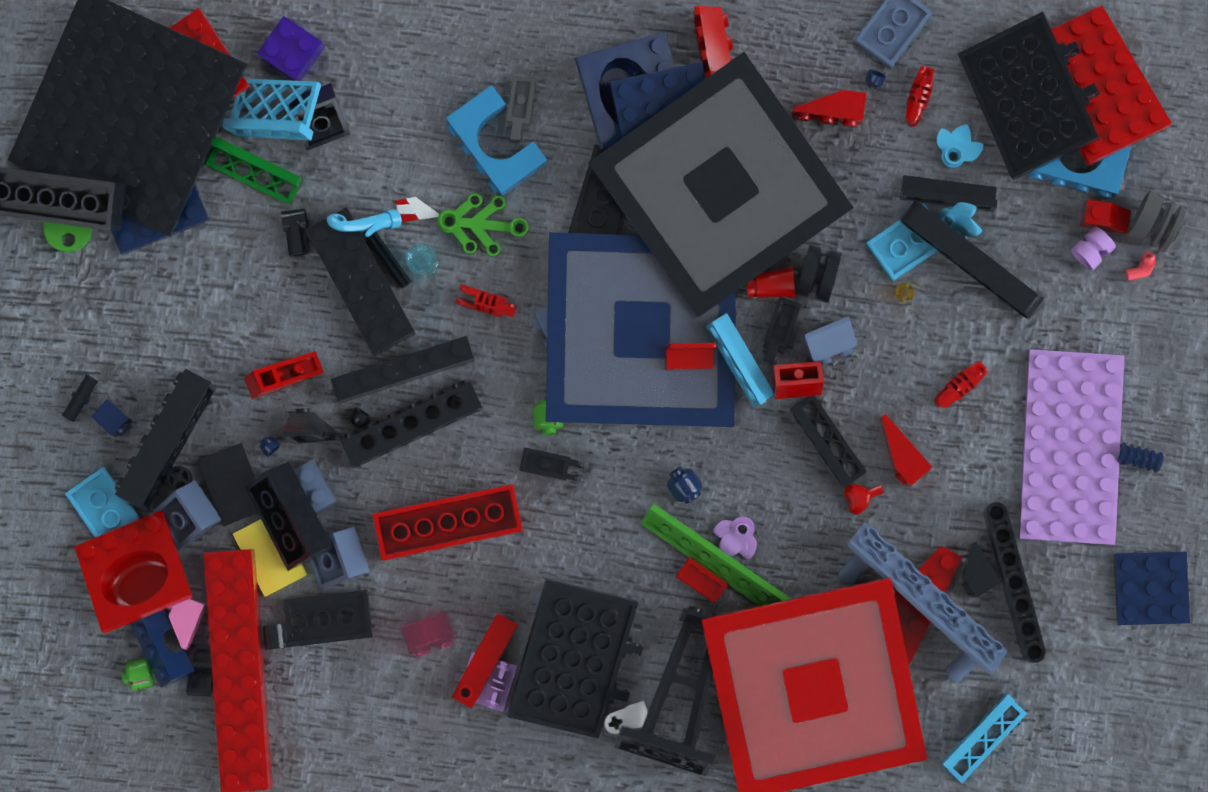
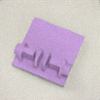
[466,652,517,712]

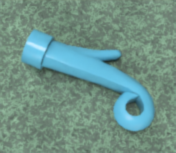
[327,209,402,237]

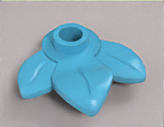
[937,124,984,168]
[938,202,982,239]

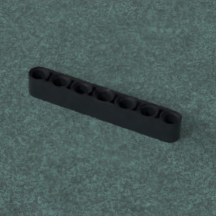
[900,201,1043,319]
[983,502,1046,663]

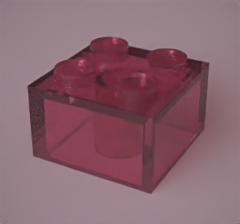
[400,611,458,658]

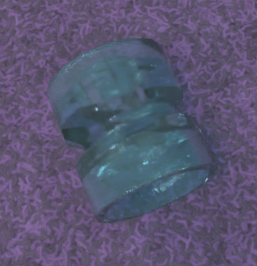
[406,244,439,278]

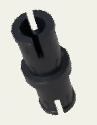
[61,374,99,422]

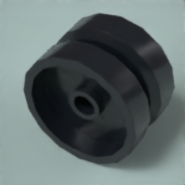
[796,244,842,303]

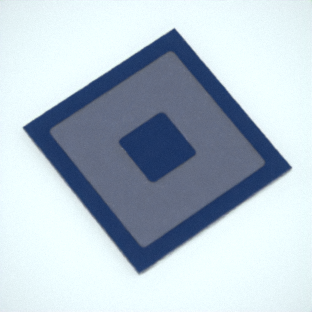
[545,232,736,427]

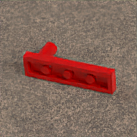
[451,613,518,709]

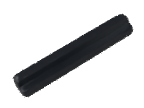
[363,231,411,289]

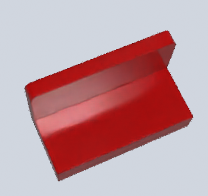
[665,343,716,370]

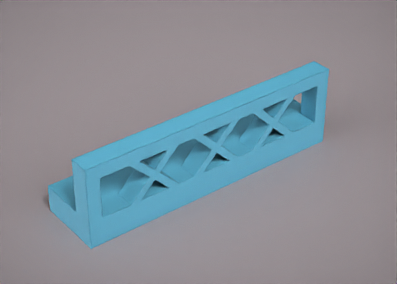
[705,313,774,407]
[941,694,1027,783]

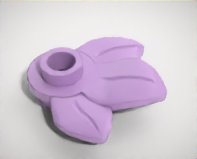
[713,516,757,560]

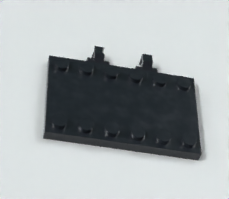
[958,11,1100,180]
[506,578,643,739]

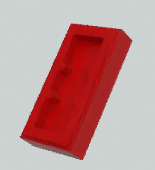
[676,557,728,604]

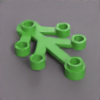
[437,193,529,257]

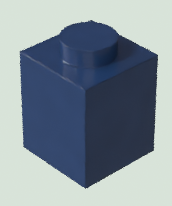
[91,399,132,437]

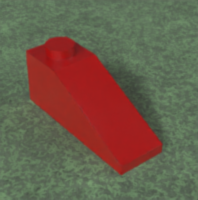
[244,351,324,400]
[880,414,932,487]

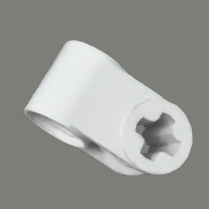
[604,700,648,734]

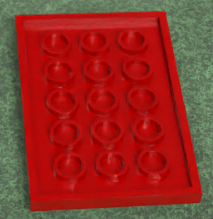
[1052,5,1172,166]

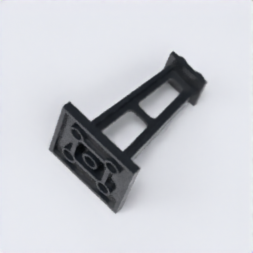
[614,606,719,777]

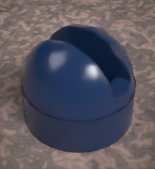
[865,69,886,89]
[260,437,281,457]

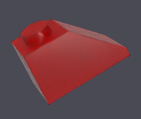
[1080,199,1131,234]

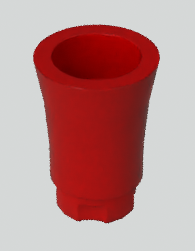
[747,266,796,298]

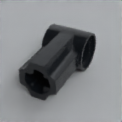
[281,208,310,257]

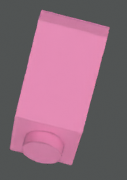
[168,598,207,650]

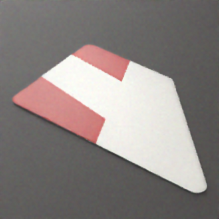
[396,197,439,223]

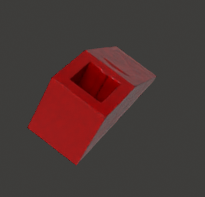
[791,90,867,128]

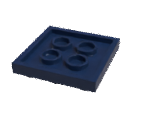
[1114,552,1190,625]

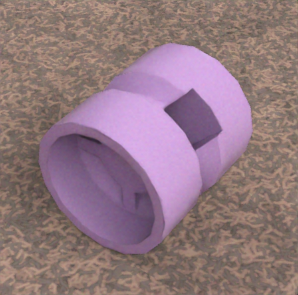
[1071,226,1116,271]

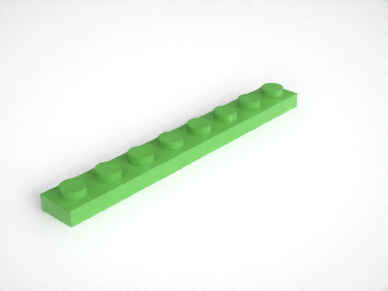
[640,504,791,606]

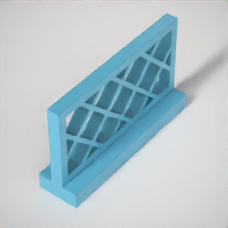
[222,79,321,140]

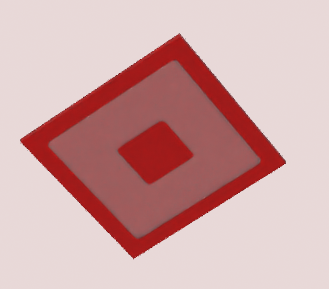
[701,577,927,792]

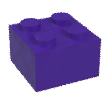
[257,16,325,81]

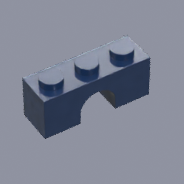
[130,609,195,688]

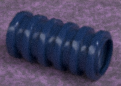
[1117,442,1163,473]

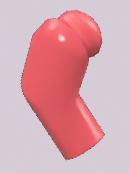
[1125,252,1156,281]

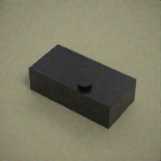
[245,462,332,571]

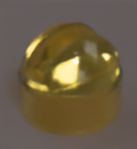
[895,283,915,303]

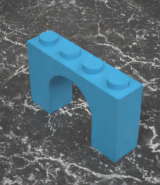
[446,85,548,197]
[1028,146,1131,200]

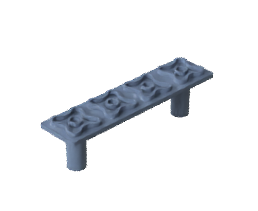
[839,523,1007,682]

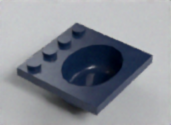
[575,31,675,149]

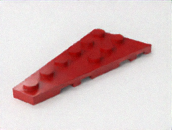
[894,546,963,665]

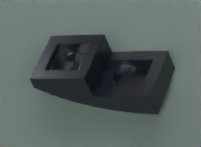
[186,644,213,697]

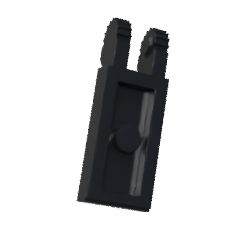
[519,447,589,483]

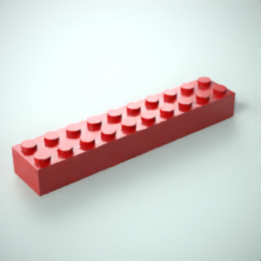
[204,549,273,792]

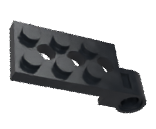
[263,590,373,650]

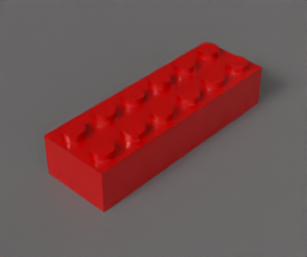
[372,484,524,562]

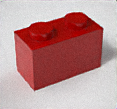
[772,361,824,399]

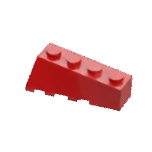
[693,6,733,79]

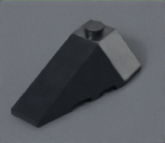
[283,408,342,444]

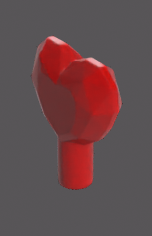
[843,484,883,515]

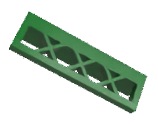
[206,137,303,206]

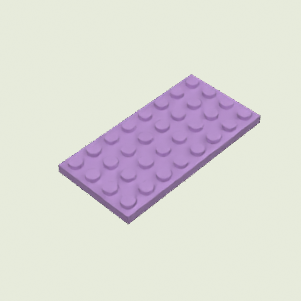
[1019,349,1124,545]

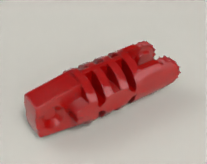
[905,66,935,127]
[455,284,517,318]
[934,361,988,408]

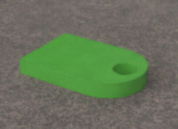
[43,221,92,253]

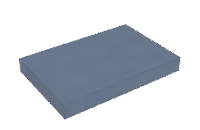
[854,0,934,69]

